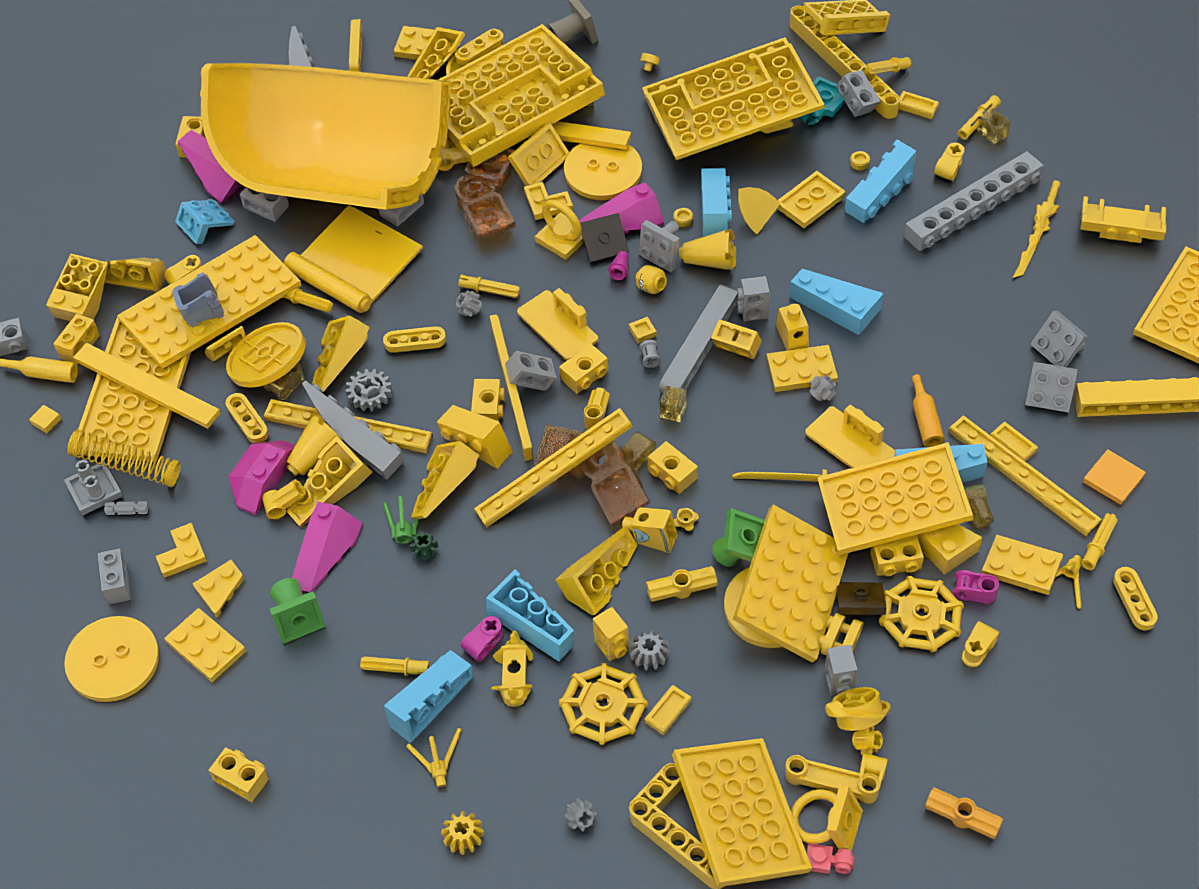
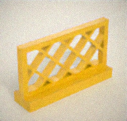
[803,0,890,35]

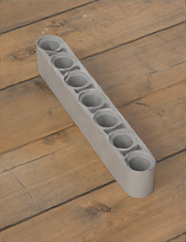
[659,285,739,399]

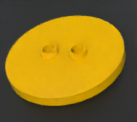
[564,143,642,200]
[226,322,306,388]
[65,616,159,702]

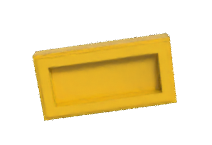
[899,91,939,119]
[990,421,1038,462]
[644,685,692,735]

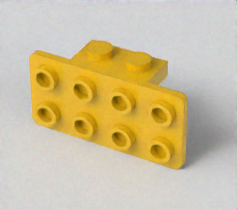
[517,288,598,361]
[805,405,895,468]

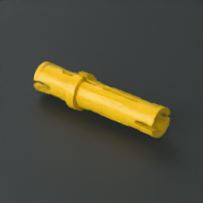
[957,95,1001,140]

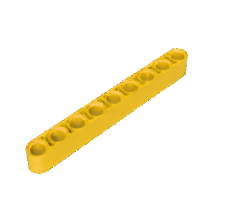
[790,5,900,119]

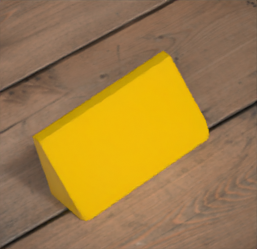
[205,326,246,362]

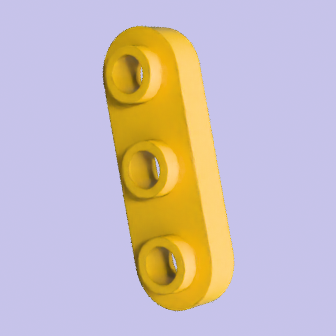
[455,29,504,66]
[383,326,446,352]
[225,393,268,443]
[1113,567,1158,630]

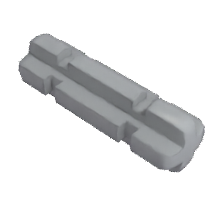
[104,501,149,515]

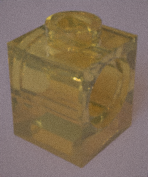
[978,108,1011,144]
[660,385,687,422]

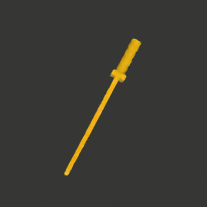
[732,470,828,482]

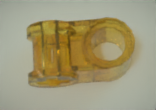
[264,362,304,400]
[619,431,656,474]

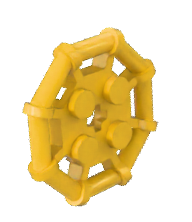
[879,576,964,652]
[558,663,648,745]

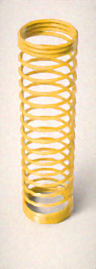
[67,429,181,487]

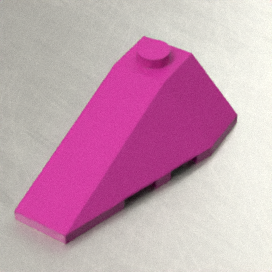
[178,130,243,204]
[579,183,664,234]
[292,501,363,593]

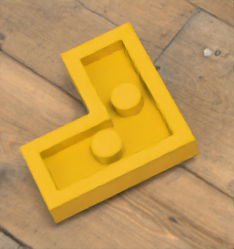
[524,182,573,220]
[156,523,207,578]

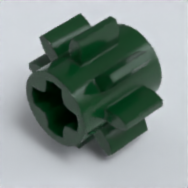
[410,531,438,560]

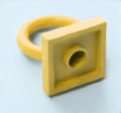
[535,200,584,260]
[790,785,863,851]

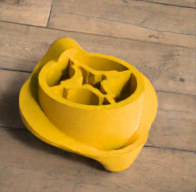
[825,687,891,731]

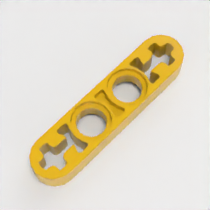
[349,19,362,72]

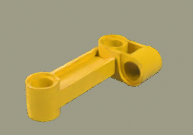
[785,753,888,804]

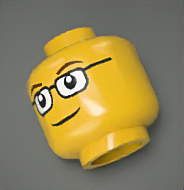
[636,265,667,294]

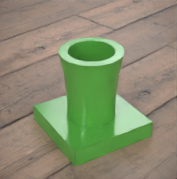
[713,508,765,567]
[270,578,326,644]

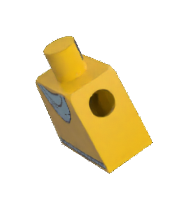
[622,507,678,553]

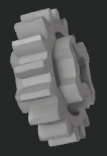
[345,369,392,411]

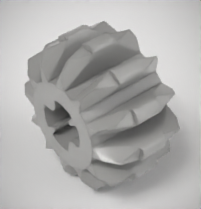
[630,630,669,671]

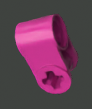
[952,570,999,604]
[460,616,503,662]

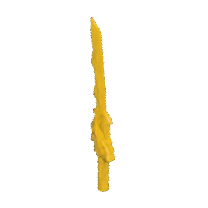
[1013,180,1060,278]

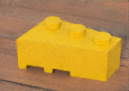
[917,524,982,575]

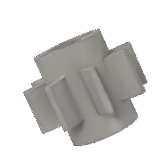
[456,291,482,317]
[810,375,836,401]
[564,798,597,831]

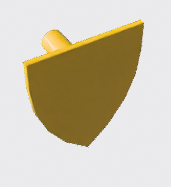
[738,187,780,234]

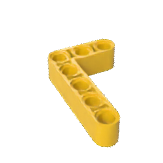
[629,763,724,889]

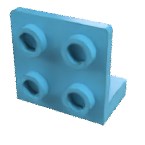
[175,199,235,244]

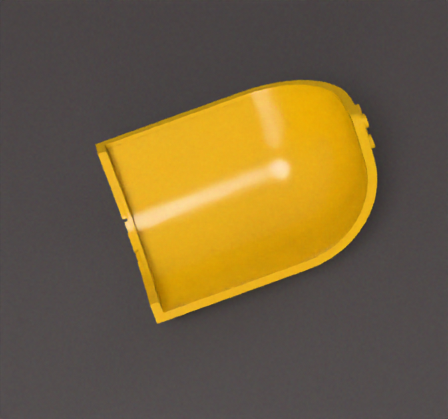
[200,63,451,210]

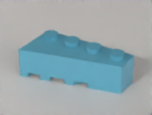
[845,140,916,223]
[701,168,732,237]
[789,269,884,335]
[894,444,987,483]
[486,569,574,662]
[384,650,474,743]

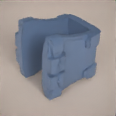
[172,272,224,327]

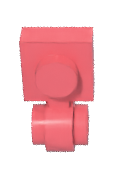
[807,843,855,874]

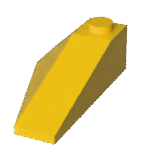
[407,27,465,79]

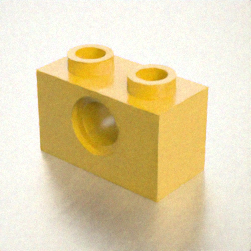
[559,343,608,394]
[471,379,505,421]
[648,441,698,494]

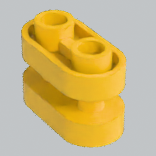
[818,613,863,655]

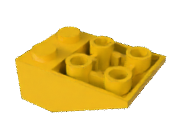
[46,254,108,321]

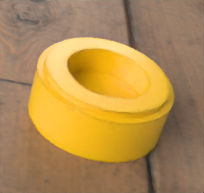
[850,151,870,170]
[673,208,693,227]

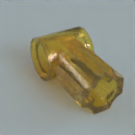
[964,483,994,529]

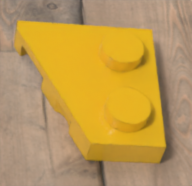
[192,560,244,618]

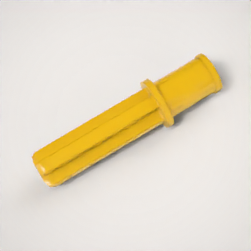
[865,57,911,75]
[458,274,520,298]
[282,288,333,312]
[1081,513,1118,570]
[360,657,431,676]

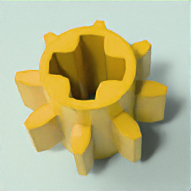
[852,726,883,755]

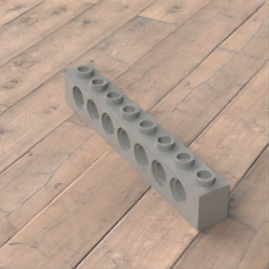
[904,151,1043,251]

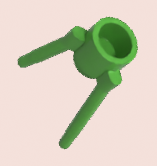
[383,496,419,544]

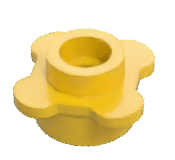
[674,508,699,531]

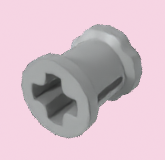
[639,340,661,368]

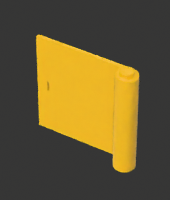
[284,205,423,313]

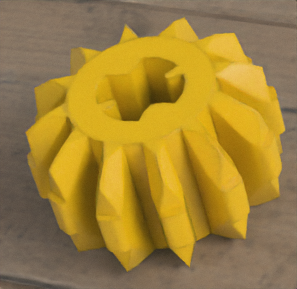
[441,811,484,855]

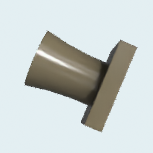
[548,0,599,44]

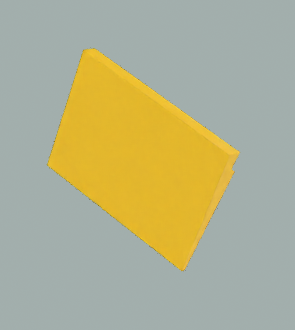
[439,24,605,167]
[642,37,825,160]

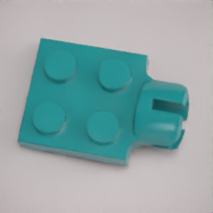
[800,76,846,125]

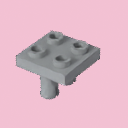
[638,220,680,273]
[1031,310,1088,367]
[1025,362,1077,412]
[64,460,123,516]

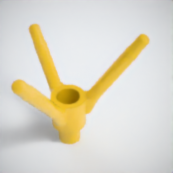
[1028,555,1082,609]
[406,728,461,787]

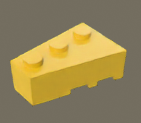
[437,405,513,469]

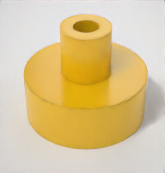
[640,53,660,72]

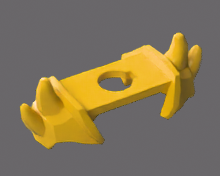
[492,630,533,707]

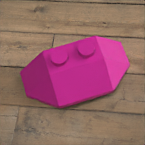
[228,440,295,515]

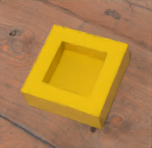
[629,317,657,344]
[29,405,61,433]

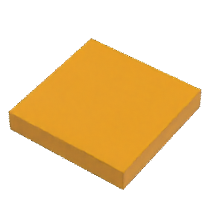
[1083,449,1146,505]

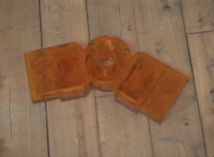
[455,149,516,240]
[534,424,651,526]

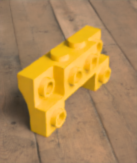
[1080,196,1166,243]

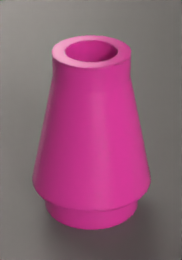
[608,251,629,280]

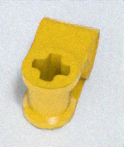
[934,143,964,181]
[164,255,201,284]
[961,621,1000,667]

